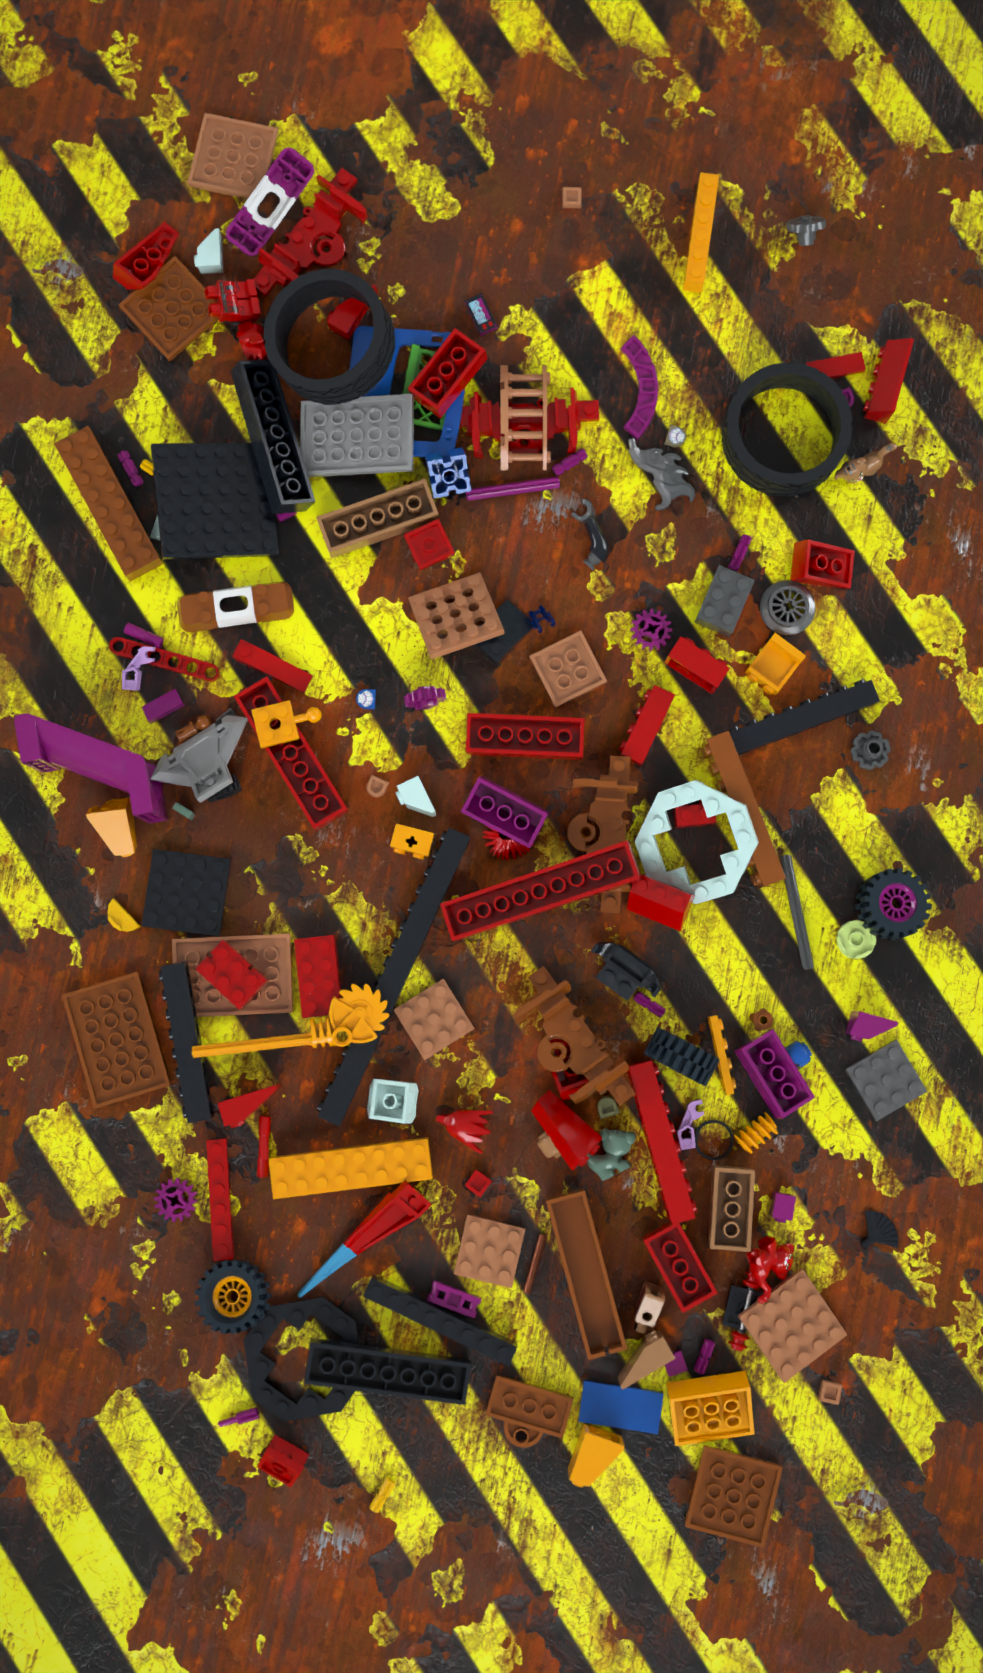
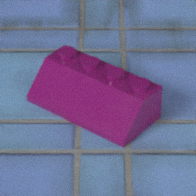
[461,776,549,848]
[734,1029,815,1119]

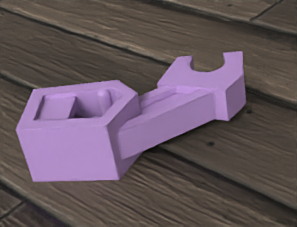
[122,646,155,691]
[676,1099,704,1150]

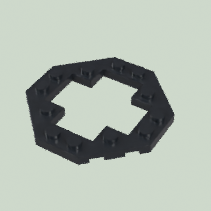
[243,1296,360,1421]

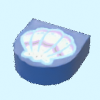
[356,689,376,710]

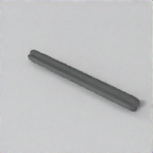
[780,854,814,970]

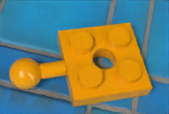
[252,700,322,749]

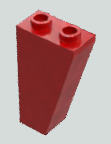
[531,1090,602,1171]

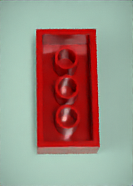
[408,328,488,419]
[294,935,342,1018]
[641,1222,718,1313]

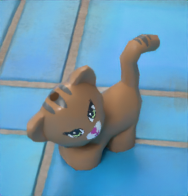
[834,443,897,484]

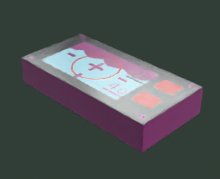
[464,293,497,336]

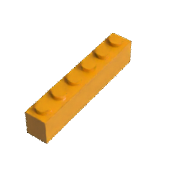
[683,172,719,293]

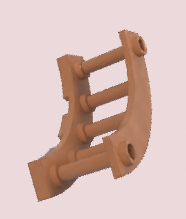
[500,365,551,470]

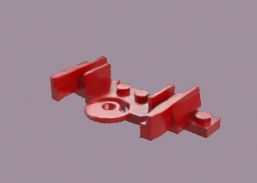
[254,168,367,297]
[460,387,599,458]

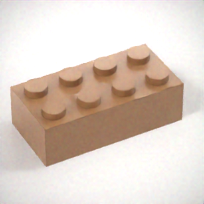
[707,1165,755,1252]

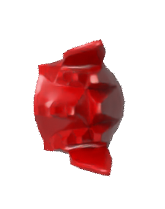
[236,320,269,360]
[436,1109,493,1154]

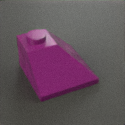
[845,1011,898,1042]

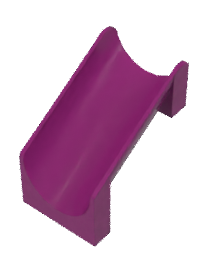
[14,713,168,823]

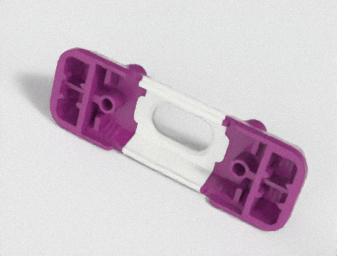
[226,148,314,256]

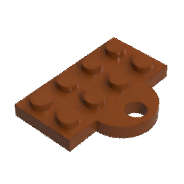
[485,1374,574,1448]

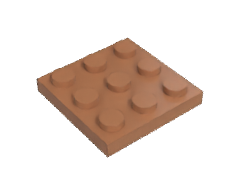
[529,631,607,708]
[394,979,475,1060]
[454,1214,525,1288]

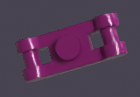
[427,1280,482,1318]

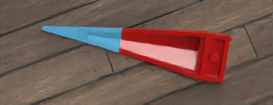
[298,1180,432,1298]

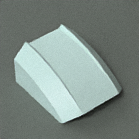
[367,1079,419,1124]

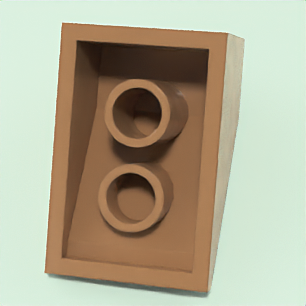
[617,1329,675,1390]

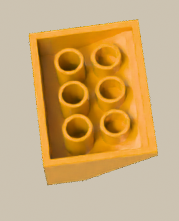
[666,1371,754,1446]

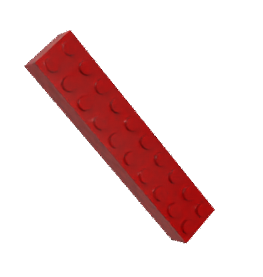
[440,841,642,941]

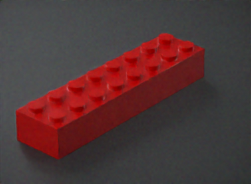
[234,676,349,831]
[627,1059,697,1225]

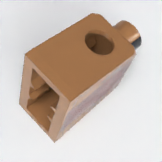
[634,1281,665,1334]

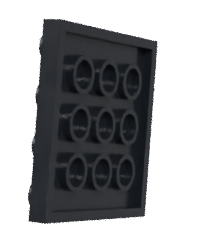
[141,849,231,937]

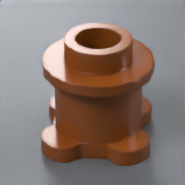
[749,1008,773,1031]

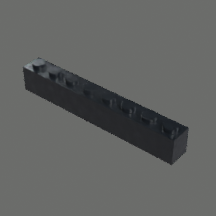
[728,679,880,756]
[158,961,214,1123]
[363,1274,517,1366]

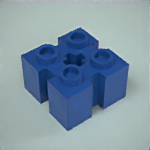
[425,447,471,498]

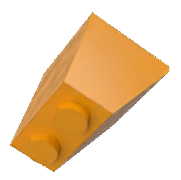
[568,1423,625,1487]

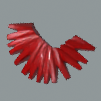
[483,826,534,860]

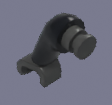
[571,499,610,570]

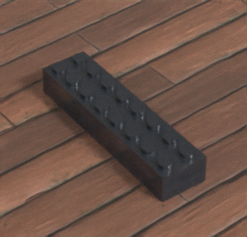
[231,360,316,514]
[304,1338,471,1405]

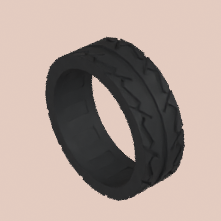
[264,268,395,405]
[721,362,853,497]

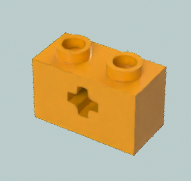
[390,824,434,860]

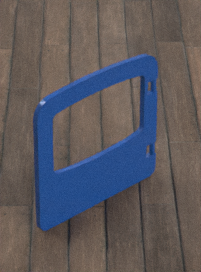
[350,326,465,458]

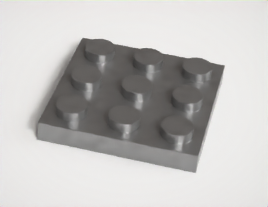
[845,1040,927,1121]

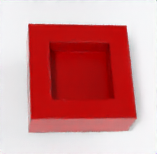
[464,1169,492,1197]

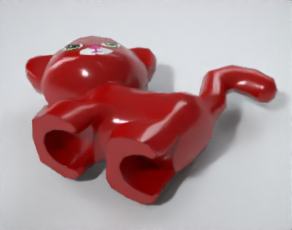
[746,1236,794,1304]

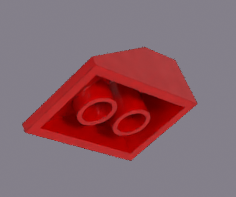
[790,539,855,589]
[549,1039,589,1102]
[218,1083,281,1128]

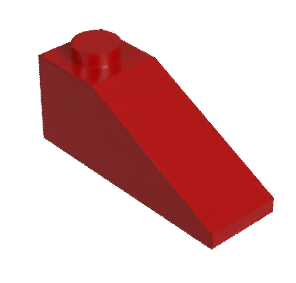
[327,284,378,340]

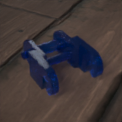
[529,605,556,634]

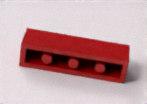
[619,685,675,767]

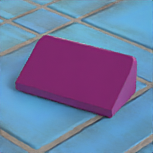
[142,689,185,724]

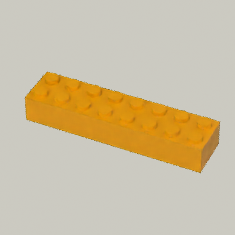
[269,1137,433,1199]

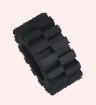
[207,774,242,802]

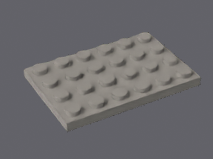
[300,394,414,477]

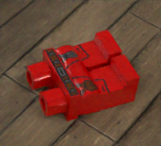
[204,279,261,322]

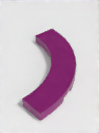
[620,334,658,441]

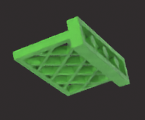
[402,344,446,431]

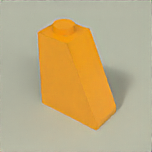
[86,797,137,857]

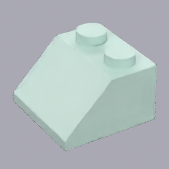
[395,776,436,817]

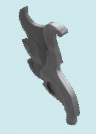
[628,439,695,511]

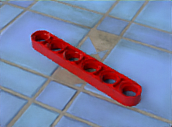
[109,637,220,682]

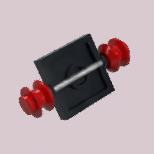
[721,1269,764,1351]

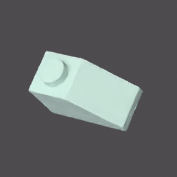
[194,228,223,274]

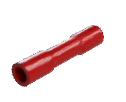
[257,1116,271,1177]

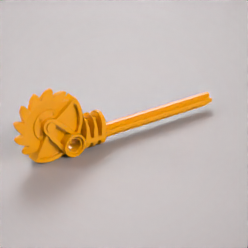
[192,984,389,1058]

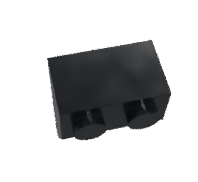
[473,599,536,667]

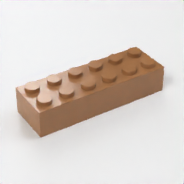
[316,479,439,559]

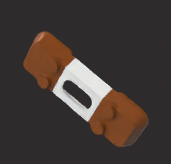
[177,581,294,632]

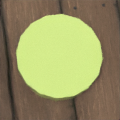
[836,920,876,959]

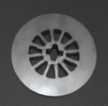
[760,580,815,635]

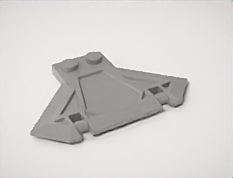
[151,715,248,803]

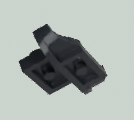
[591,942,661,1001]

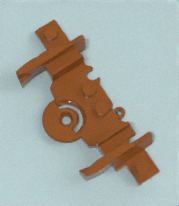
[567,756,638,913]
[513,966,636,1106]

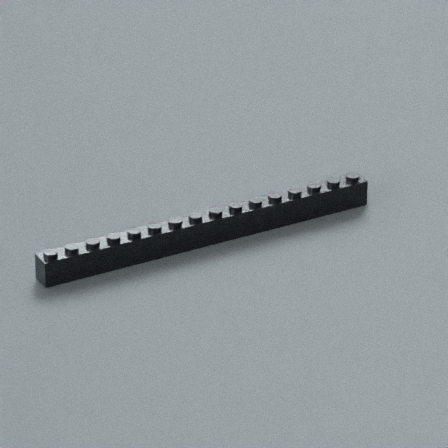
[317,828,471,1126]

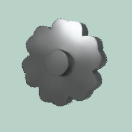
[787,215,826,246]
[850,730,891,771]

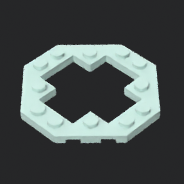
[635,780,759,904]

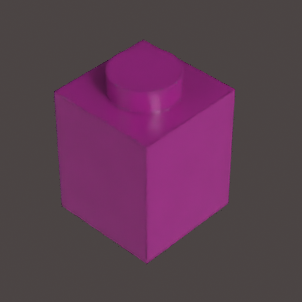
[769,1191,796,1223]

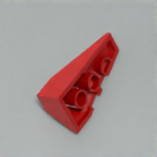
[113,222,179,290]

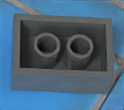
[694,565,755,637]

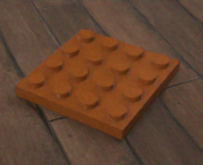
[118,256,218,362]
[684,1444,783,1548]

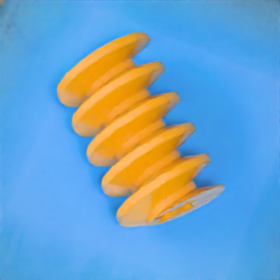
[733,1112,778,1154]

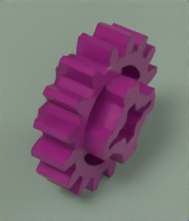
[630,609,672,652]
[404,686,447,710]
[154,1177,198,1222]

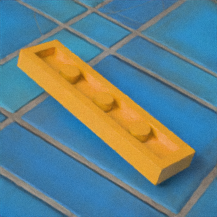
[707,1015,736,1095]

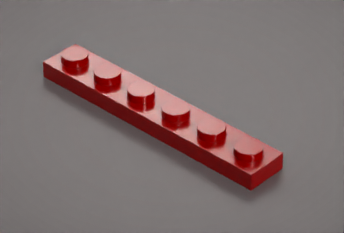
[206,1138,234,1261]

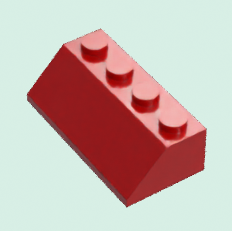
[863,338,914,424]

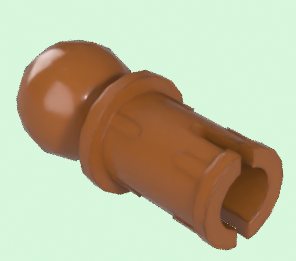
[175,715,211,742]

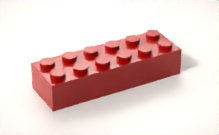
[466,713,585,760]

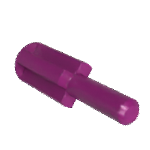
[218,1407,260,1427]

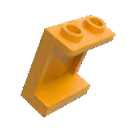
[744,633,806,695]

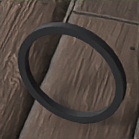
[694,1120,734,1160]

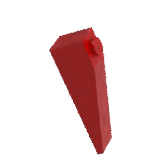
[232,639,313,693]

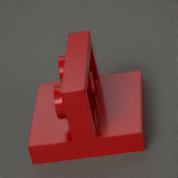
[404,519,455,571]
[257,1435,309,1487]

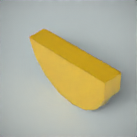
[108,898,141,932]

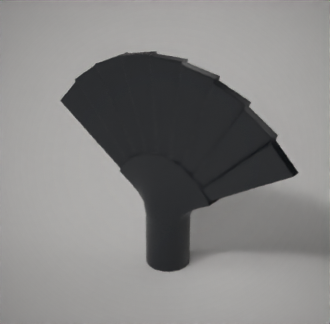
[860,1210,899,1250]

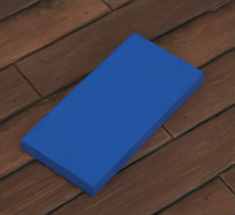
[578,1380,664,1434]

